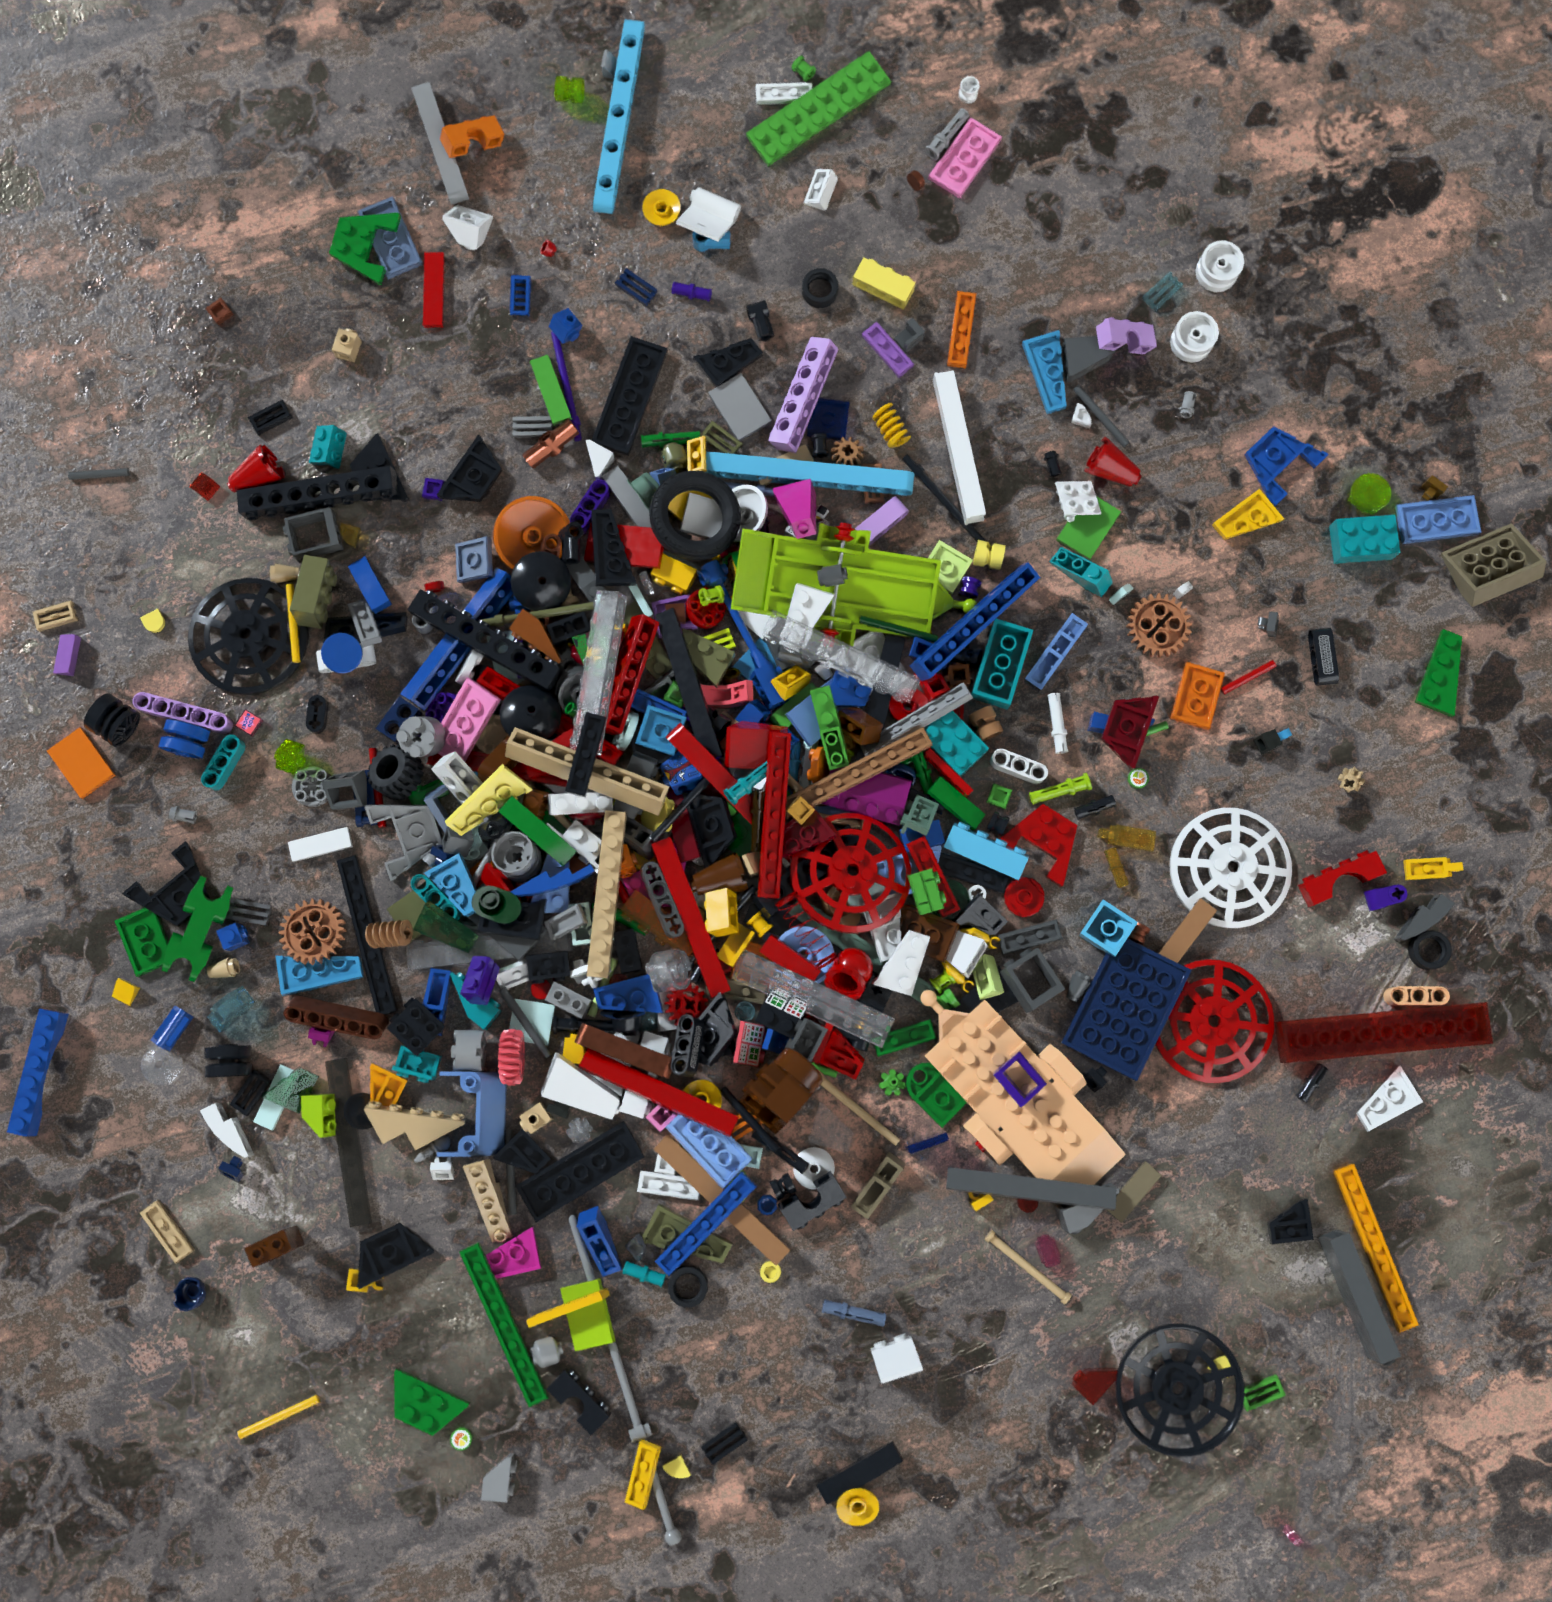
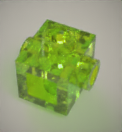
[274,739,306,774]

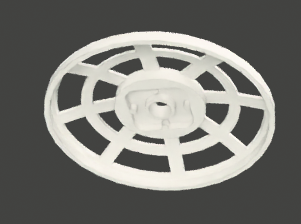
[1170,808,1292,928]

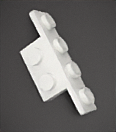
[546,820,602,874]

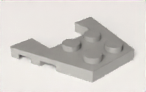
[365,805,442,881]

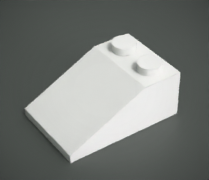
[870,1334,923,1383]

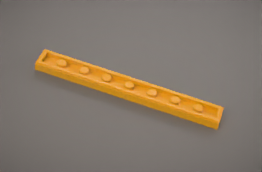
[1333,1164,1419,1333]

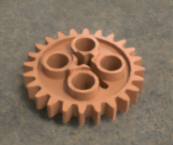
[1126,593,1192,658]
[279,899,347,965]

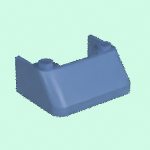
[437,1072,507,1157]

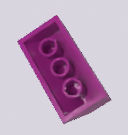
[821,763,912,826]

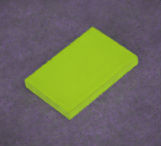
[560,1278,616,1351]

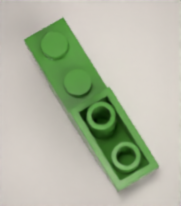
[810,685,850,770]

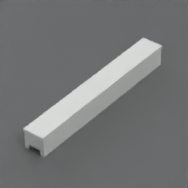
[933,370,986,525]

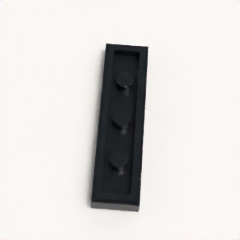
[565,712,607,798]
[938,853,1009,894]

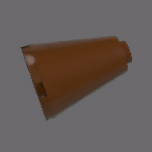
[689,852,748,895]

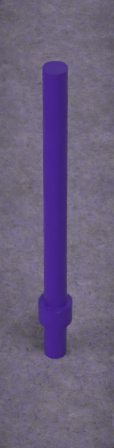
[551,332,582,441]

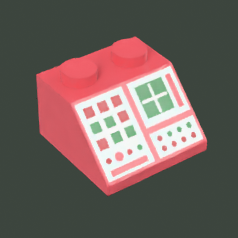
[733,1021,767,1067]

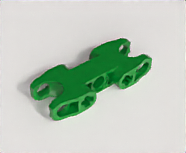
[161,875,233,982]

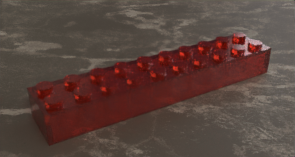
[1275,1002,1493,1063]

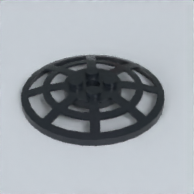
[188,578,309,695]
[1115,1323,1245,1457]

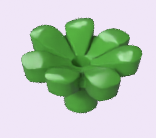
[879,1069,906,1096]

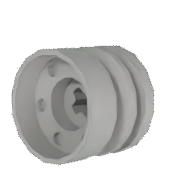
[491,831,543,883]

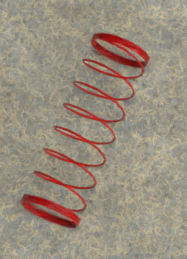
[775,891,838,970]

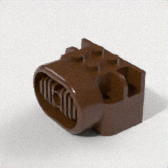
[739,1048,823,1135]

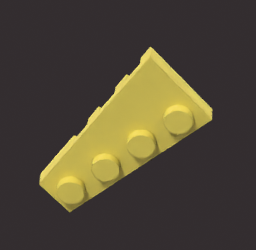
[445,764,533,836]

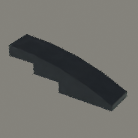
[816,1441,904,1505]

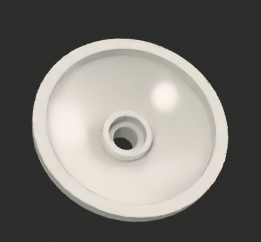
[732,485,768,542]

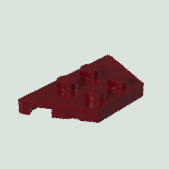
[1101,695,1159,770]

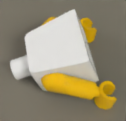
[942,928,1000,993]

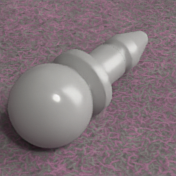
[414,1135,451,1163]

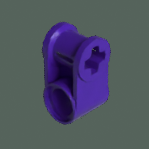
[1364,885,1408,911]

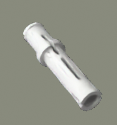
[1047,693,1068,754]

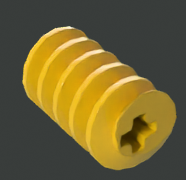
[872,403,911,448]

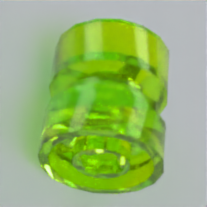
[555,76,585,104]

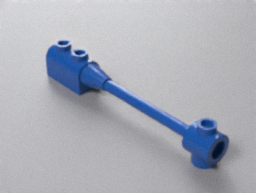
[697,560,791,711]

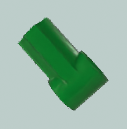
[408,779,450,805]

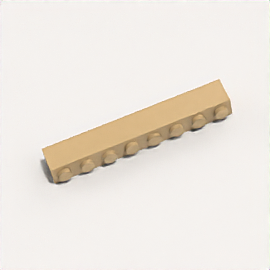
[505,727,669,816]
[587,810,627,979]

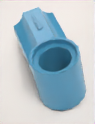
[692,231,730,252]

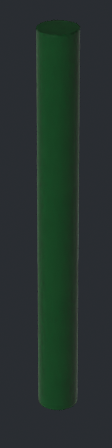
[859,615,938,643]

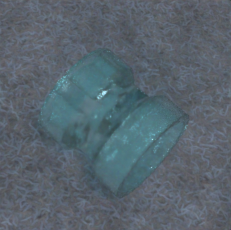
[735,1001,755,1022]

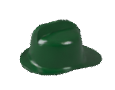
[471,885,521,924]

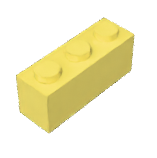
[852,257,916,310]

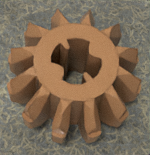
[831,436,864,466]

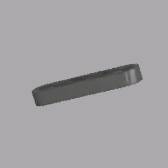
[640,861,684,938]

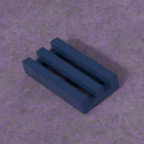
[615,268,657,306]

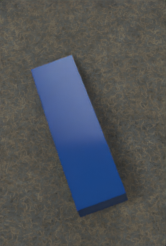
[511,864,596,897]

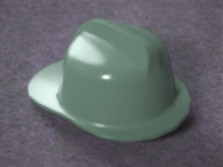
[627,472,659,511]

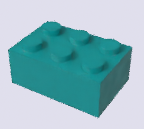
[1329,515,1400,564]
[924,710,989,777]

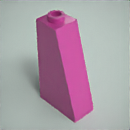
[773,479,816,539]

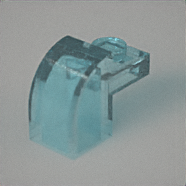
[207,986,255,1033]

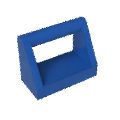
[151,1005,194,1052]

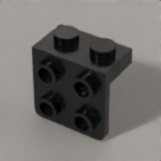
[387,996,445,1055]

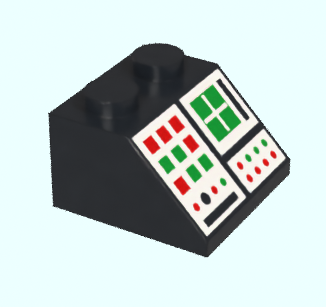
[755,983,813,1039]

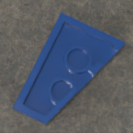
[593,973,664,1013]

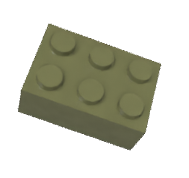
[290,555,337,629]

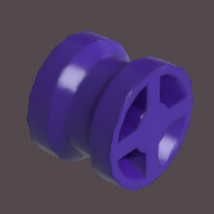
[959,576,982,599]

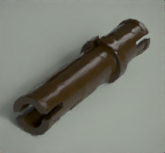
[750,789,765,852]

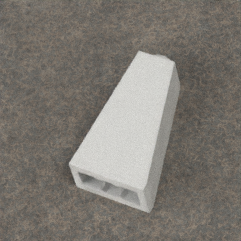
[541,1052,621,1120]

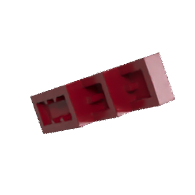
[667,786,701,863]

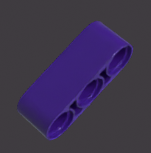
[570,479,610,534]

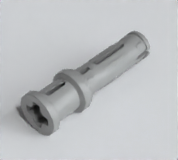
[924,108,969,161]

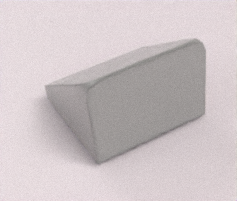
[601,49,617,79]

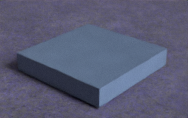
[455,536,493,583]

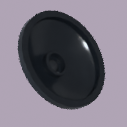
[511,551,571,611]
[500,685,561,740]

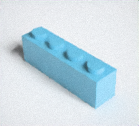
[944,822,1029,880]

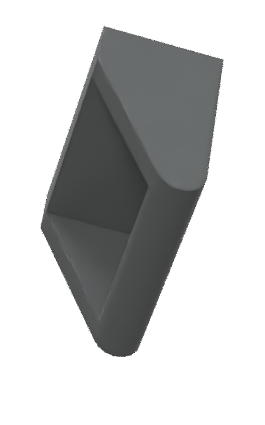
[321,770,367,810]

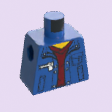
[656,751,703,795]

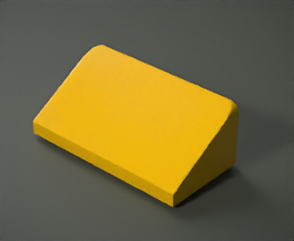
[687,436,707,472]
[771,665,812,701]

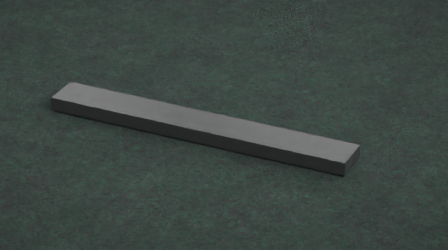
[946,1167,1117,1211]

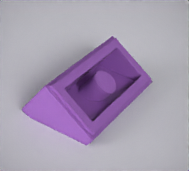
[53,634,81,676]

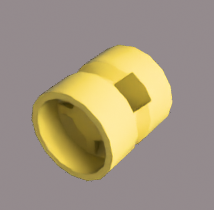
[973,540,1006,570]

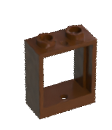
[244,1226,305,1268]

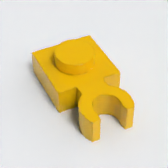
[346,1268,383,1292]

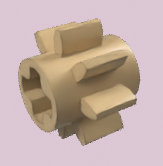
[1338,766,1365,792]

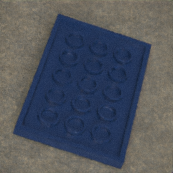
[1061,939,1192,1082]

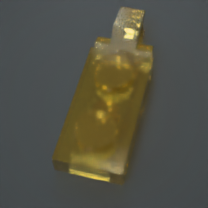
[1097,825,1156,852]

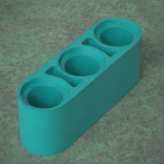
[201,735,246,791]
[411,874,461,923]

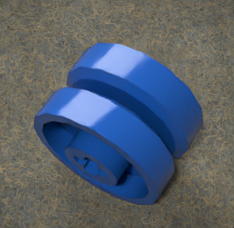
[158,719,210,759]

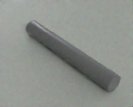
[68,468,130,480]

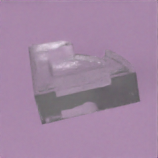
[639,571,655,596]

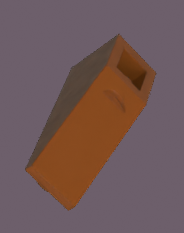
[509,609,562,664]

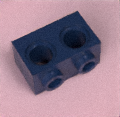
[375,696,423,745]

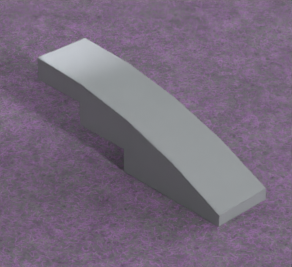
[602,466,652,528]

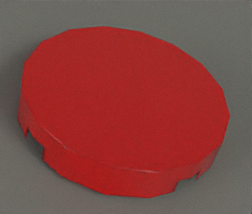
[1004,877,1045,918]

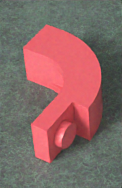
[684,680,753,709]

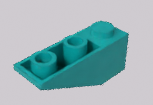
[1049,547,1113,598]
[450,972,502,1030]

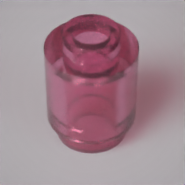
[1034,1234,1061,1268]

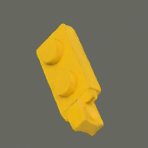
[1403,857,1463,881]

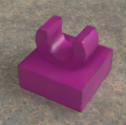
[308,1027,335,1048]

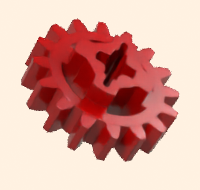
[664,983,708,1028]

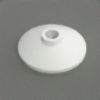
[793,1147,835,1189]

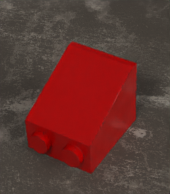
[725,721,788,769]

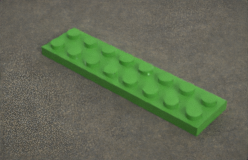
[746,51,891,166]

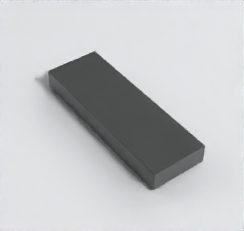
[997,919,1062,955]

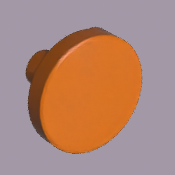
[807,747,830,783]

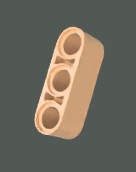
[1383,986,1450,1006]

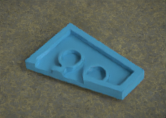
[424,853,477,917]

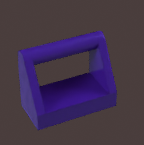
[993,1051,1047,1107]

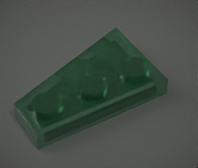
[413,901,479,953]

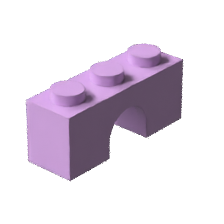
[1096,317,1157,355]

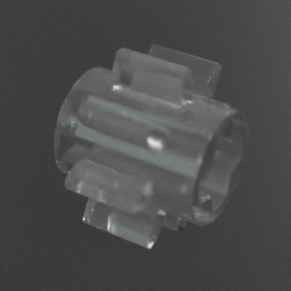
[566,1117,594,1143]

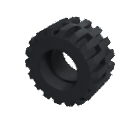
[367,744,424,800]

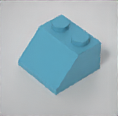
[1079,900,1138,956]

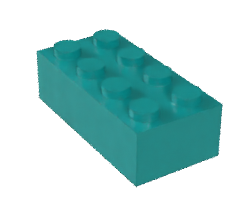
[971,618,1034,710]

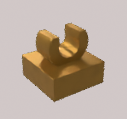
[1421,475,1448,501]
[786,795,815,825]

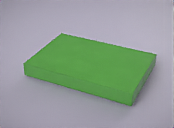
[1056,496,1121,561]

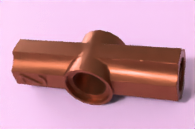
[522,419,579,469]

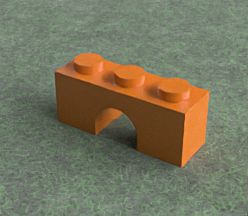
[440,115,504,158]

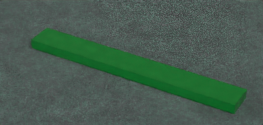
[459,1242,549,1407]

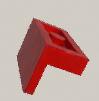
[481,863,521,900]

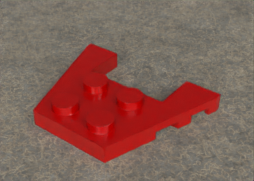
[1000,804,1077,887]

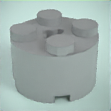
[396,716,445,757]
[451,1030,486,1072]

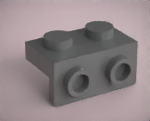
[784,1018,828,1062]

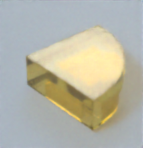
[340,523,361,548]

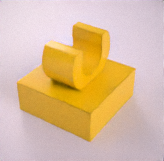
[968,1192,993,1211]

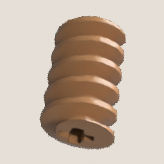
[365,919,413,949]

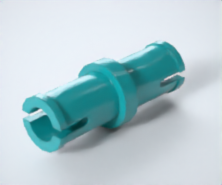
[622,1261,666,1288]

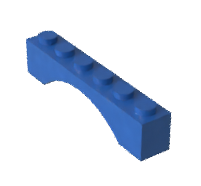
[7,1009,69,1137]

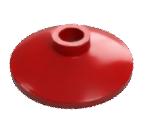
[889,687,928,721]

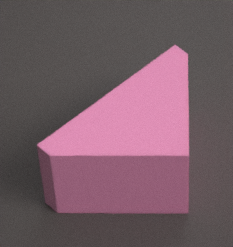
[645,1105,678,1132]

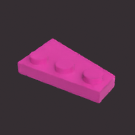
[486,1226,542,1279]

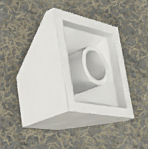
[442,205,493,250]

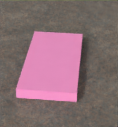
[928,117,1002,199]
[438,678,501,762]

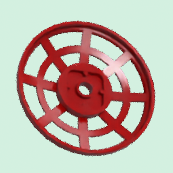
[790,813,911,934]
[1155,959,1274,1083]

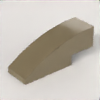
[851,1151,906,1219]

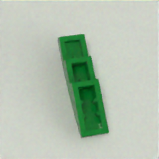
[498,796,577,867]

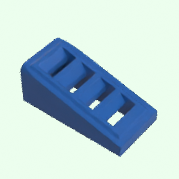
[510,275,532,316]

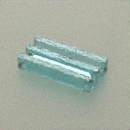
[1142,271,1183,312]

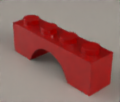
[1298,850,1387,907]

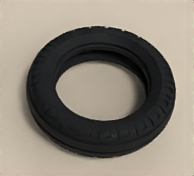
[649,471,741,561]

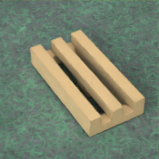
[32,601,78,632]

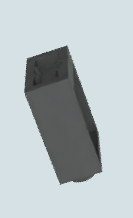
[283,507,344,561]
[1000,948,1065,1014]

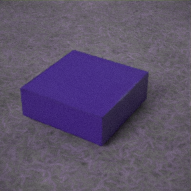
[422,478,445,501]

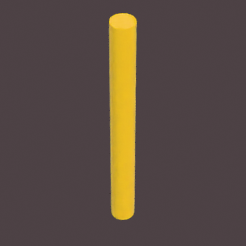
[286,584,301,663]
[237,1395,320,1439]

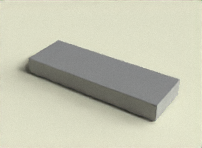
[347,599,382,647]

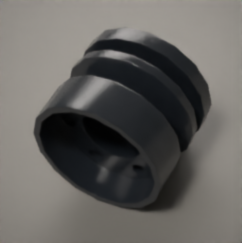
[84,693,140,747]

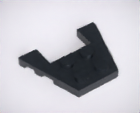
[122,841,210,927]

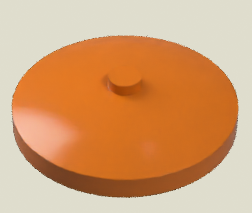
[493,496,570,570]

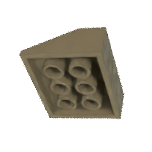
[1441,523,1547,607]

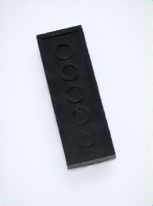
[591,336,668,456]
[515,1121,645,1223]

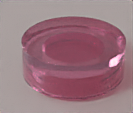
[1282,1524,1304,1547]

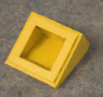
[112,978,140,1006]

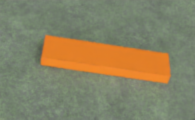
[947,291,977,369]

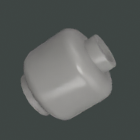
[530,1336,563,1368]

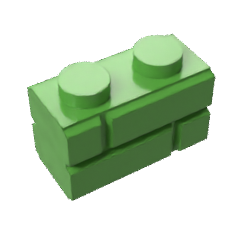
[907,868,946,915]

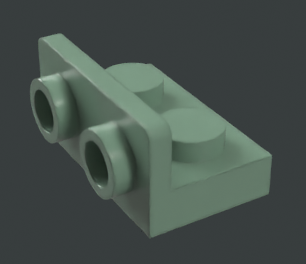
[900,794,939,835]

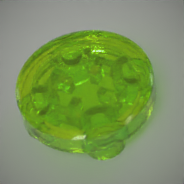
[1349,473,1391,514]

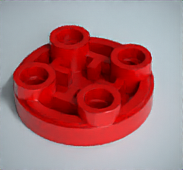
[685,587,726,629]

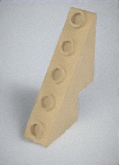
[364,1101,466,1150]
[463,1159,513,1243]

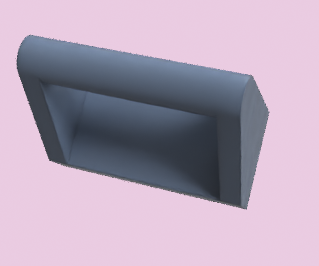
[424,784,462,833]

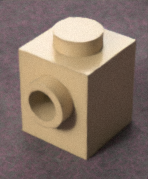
[332,329,362,363]
[519,1102,553,1134]

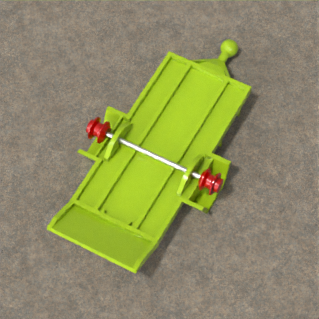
[731,523,977,647]

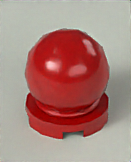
[824,948,873,1001]

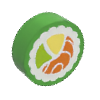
[1127,768,1149,789]
[450,1427,473,1451]

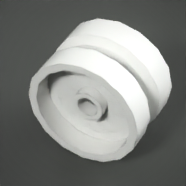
[1195,241,1244,292]
[1170,311,1219,363]

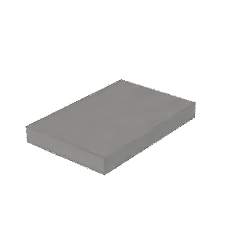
[708,373,772,441]

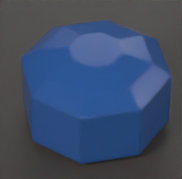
[757,1195,777,1215]

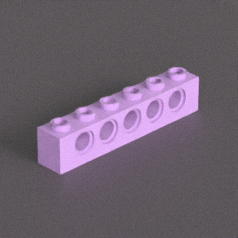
[768,337,838,453]

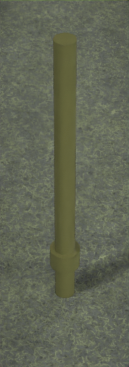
[481,601,599,627]

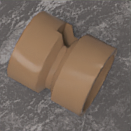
[968,705,1004,741]

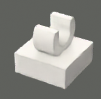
[430,1156,455,1180]

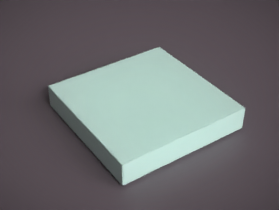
[509,999,556,1046]

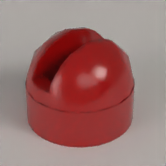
[540,239,557,257]

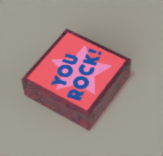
[234,709,264,737]

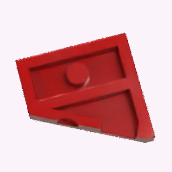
[819,1028,865,1080]

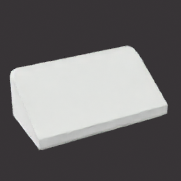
[804,169,838,210]

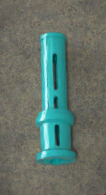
[723,761,767,805]

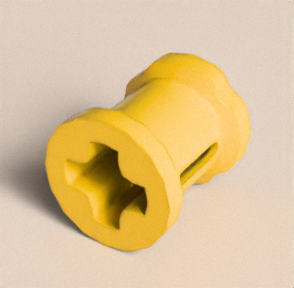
[746,911,773,938]

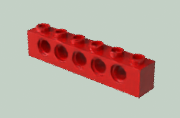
[598,614,660,735]

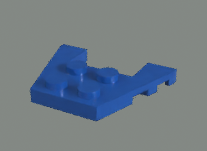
[1245,426,1329,507]

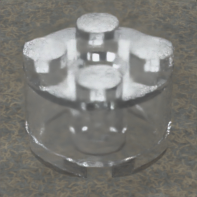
[645,948,691,992]

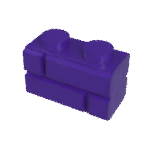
[460,956,500,1005]

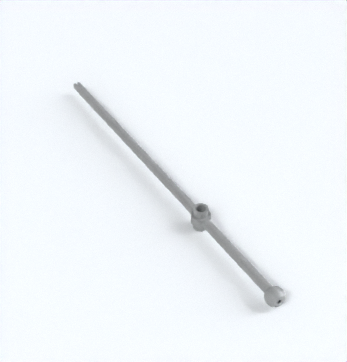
[569,1215,681,1546]

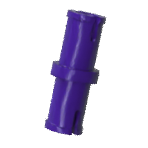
[672,281,712,301]

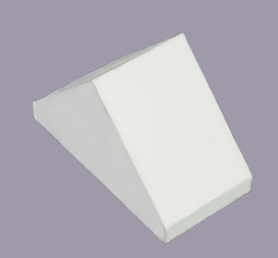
[586,439,615,480]

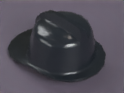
[600,1009,646,1036]

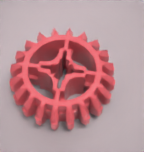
[498,1029,525,1085]

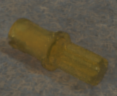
[1104,847,1129,888]

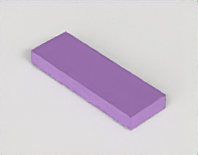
[862,322,914,378]

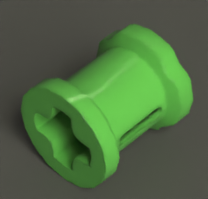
[791,56,816,82]

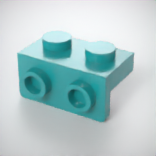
[309,425,347,469]
[392,1046,442,1083]

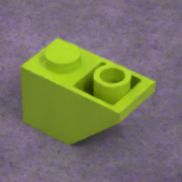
[301,1094,336,1138]

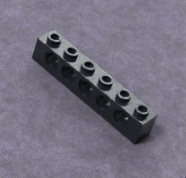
[753,824,859,920]

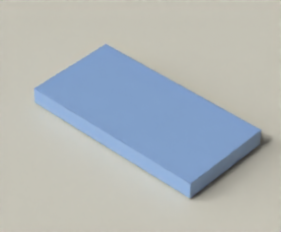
[665,1114,752,1189]

